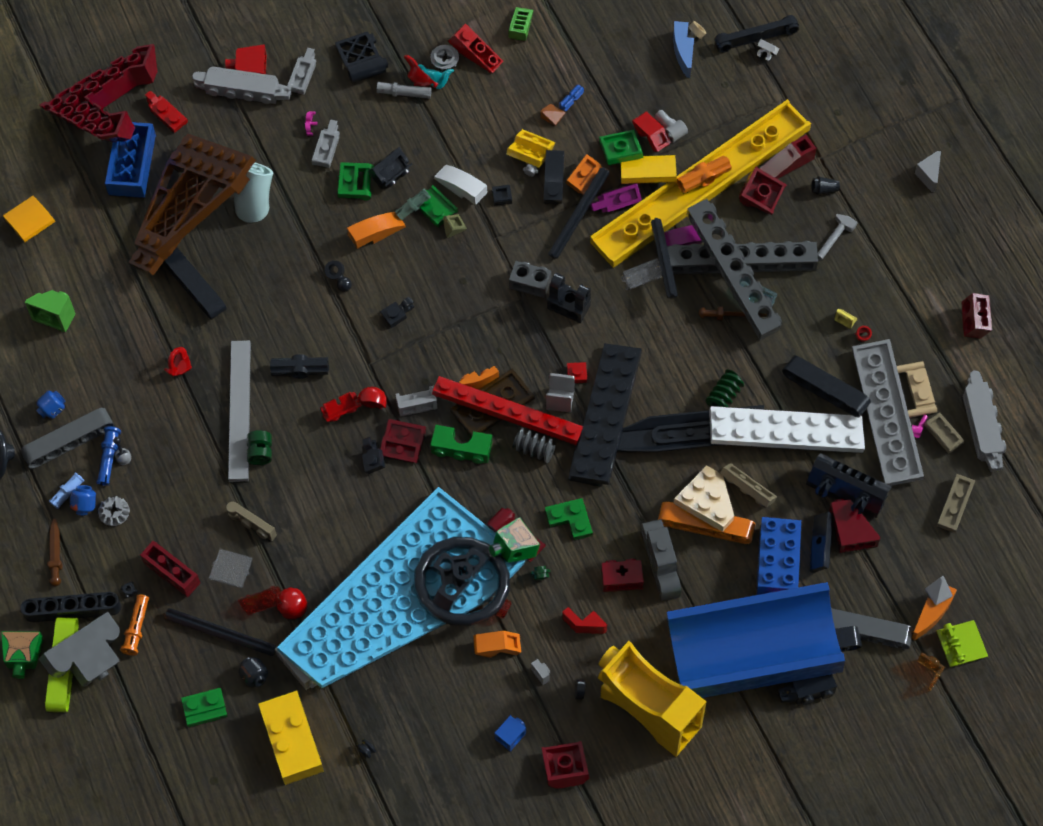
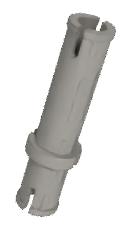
[377,82,432,99]

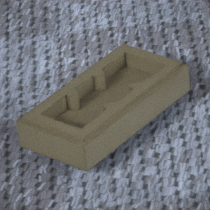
[924,413,964,454]

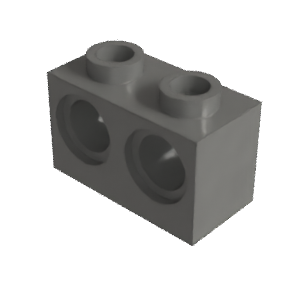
[509,261,551,298]

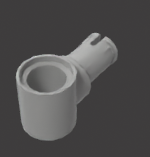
[655,110,688,143]

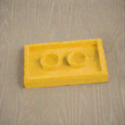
[621,155,677,184]

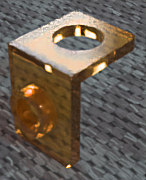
[918,653,945,691]

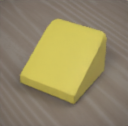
[835,309,857,329]

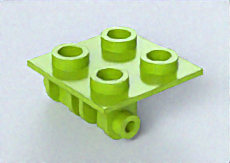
[936,620,988,667]

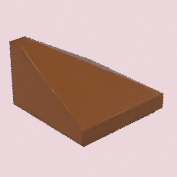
[541,104,566,126]

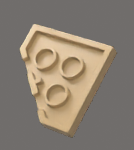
[674,465,734,532]

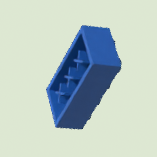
[105,122,156,198]
[756,517,801,595]

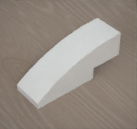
[434,165,487,205]

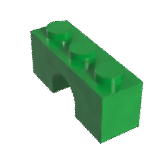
[431,425,493,464]

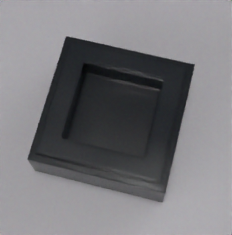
[492,185,512,206]

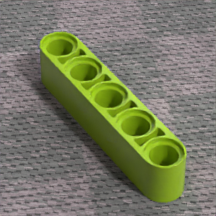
[45,618,79,712]

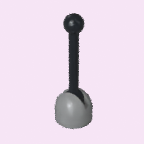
[113,437,131,465]

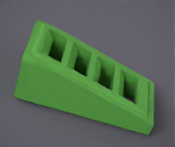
[509,7,533,41]

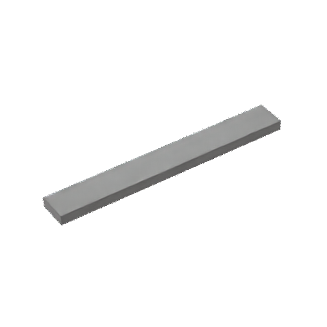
[228,340,251,482]

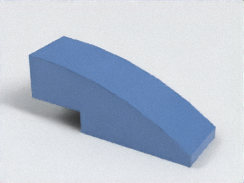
[673,21,694,78]

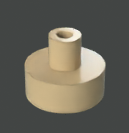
[688,21,706,39]

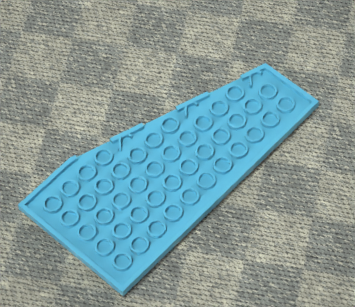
[277,487,527,688]

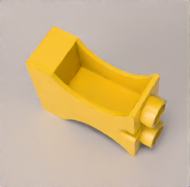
[598,641,706,757]

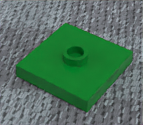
[599,130,643,165]

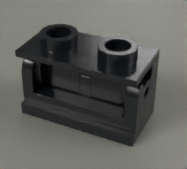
[367,147,413,189]

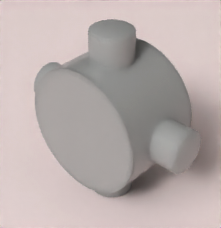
[523,164,538,177]

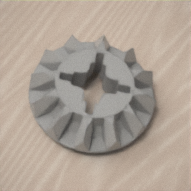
[430,45,459,71]
[98,496,130,526]

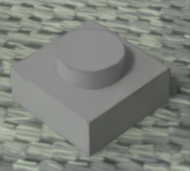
[531,659,550,685]

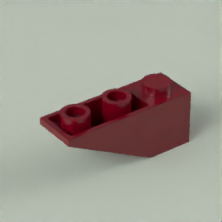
[759,135,816,179]

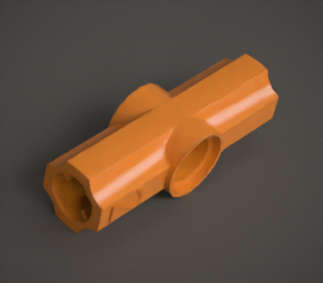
[677,155,732,193]

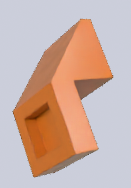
[473,631,521,658]

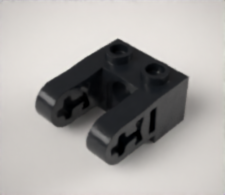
[547,273,591,323]

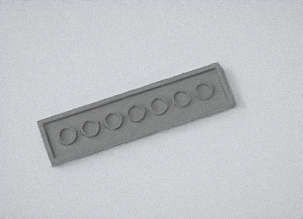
[852,339,924,486]

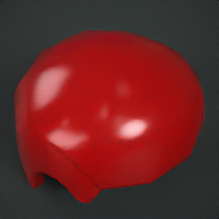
[357,386,387,409]
[275,587,307,620]

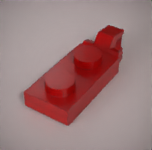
[145,91,188,133]

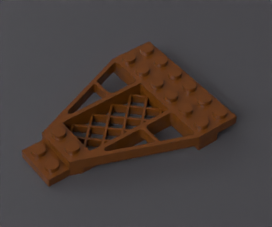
[128,133,256,275]

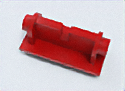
[320,392,362,422]

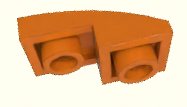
[459,366,499,390]

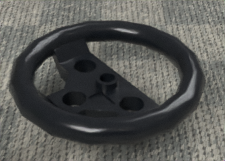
[413,537,510,626]

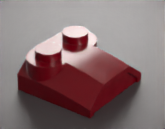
[739,166,787,215]
[541,741,589,789]

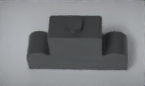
[641,519,681,602]
[39,612,120,687]

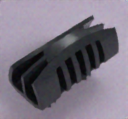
[806,453,892,518]

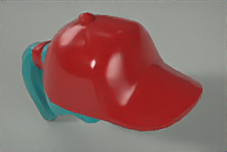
[404,55,454,89]

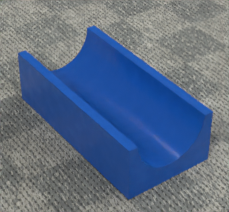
[667,582,845,698]

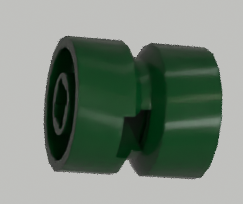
[247,430,272,465]

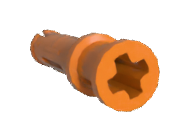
[120,595,149,656]

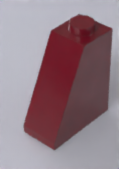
[829,499,880,553]

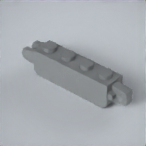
[192,66,291,104]
[963,370,1006,472]

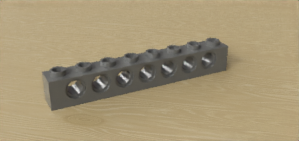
[686,199,782,340]
[667,241,818,274]

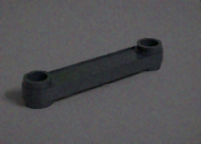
[714,15,799,53]

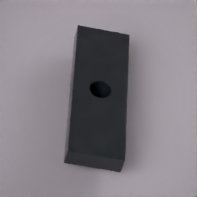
[810,512,833,572]

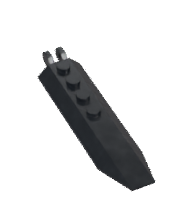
[617,405,764,452]

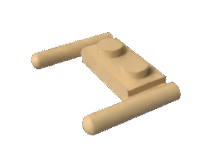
[897,361,937,418]

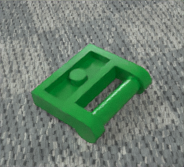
[338,162,374,200]

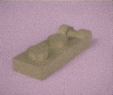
[226,502,277,541]

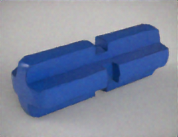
[559,85,584,111]

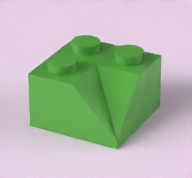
[25,290,76,332]

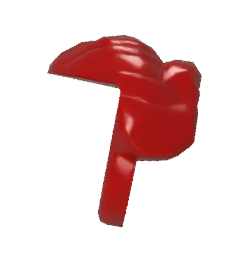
[164,347,192,376]

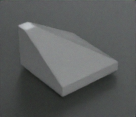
[925,576,953,606]

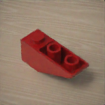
[448,23,503,74]

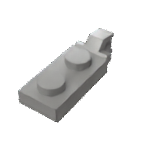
[287,48,316,95]
[312,120,340,168]

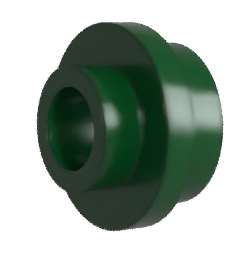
[531,566,551,580]

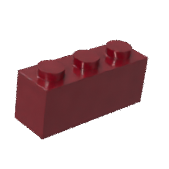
[140,541,200,598]

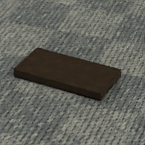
[450,368,535,438]

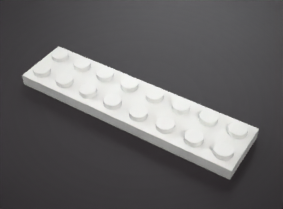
[709,407,865,453]

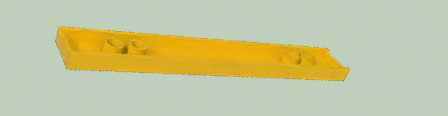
[590,99,811,268]

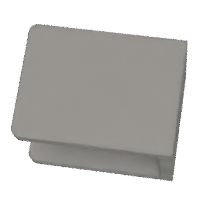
[546,373,575,413]

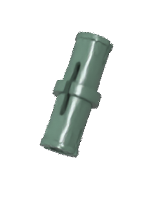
[395,189,431,220]

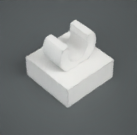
[757,39,779,61]

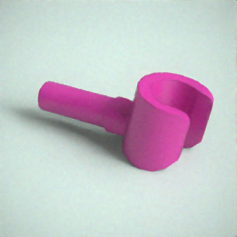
[912,415,928,438]

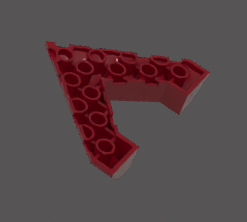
[40,44,158,142]

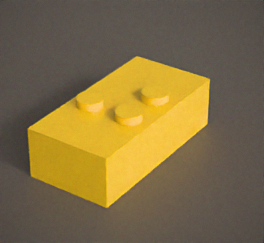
[259,691,324,785]

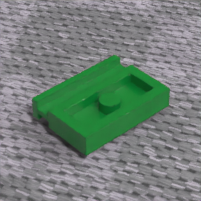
[419,185,458,227]
[181,688,228,727]

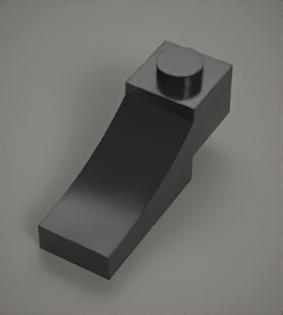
[544,150,564,204]

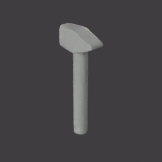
[817,214,858,260]

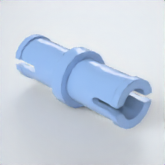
[49,472,85,509]

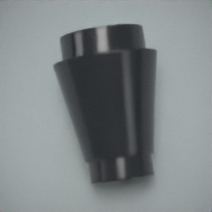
[811,176,840,195]

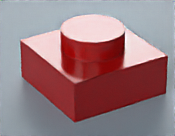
[567,362,587,383]

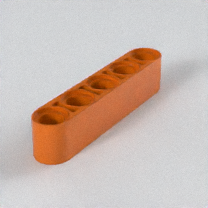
[658,502,756,544]

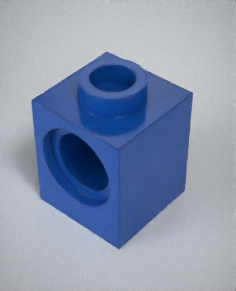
[495,715,526,752]

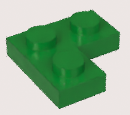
[545,498,593,540]

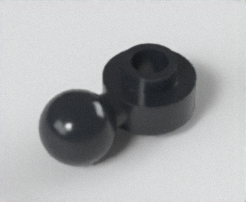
[325,260,352,292]

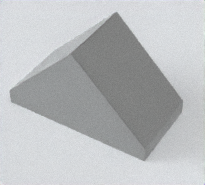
[915,151,941,192]

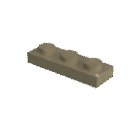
[720,463,777,507]
[937,474,975,533]

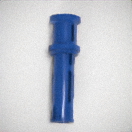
[97,426,121,486]

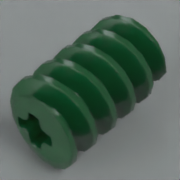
[705,369,744,408]

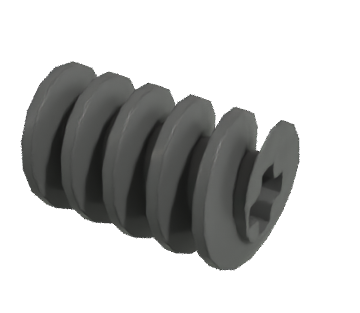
[512,428,555,463]

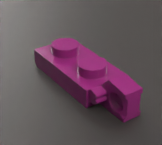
[590,183,642,212]

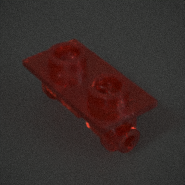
[238,586,282,615]

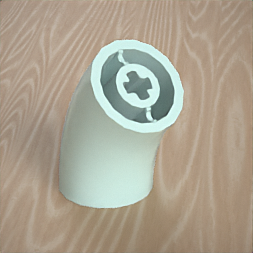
[234,163,273,223]

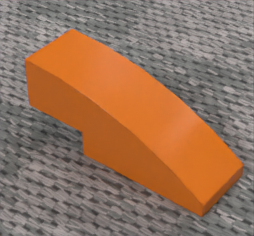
[347,212,406,249]
[912,586,957,640]

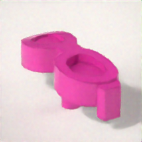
[305,111,318,136]

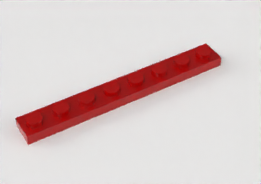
[432,376,583,445]

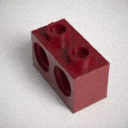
[961,293,992,339]

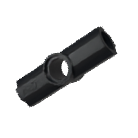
[270,354,329,379]

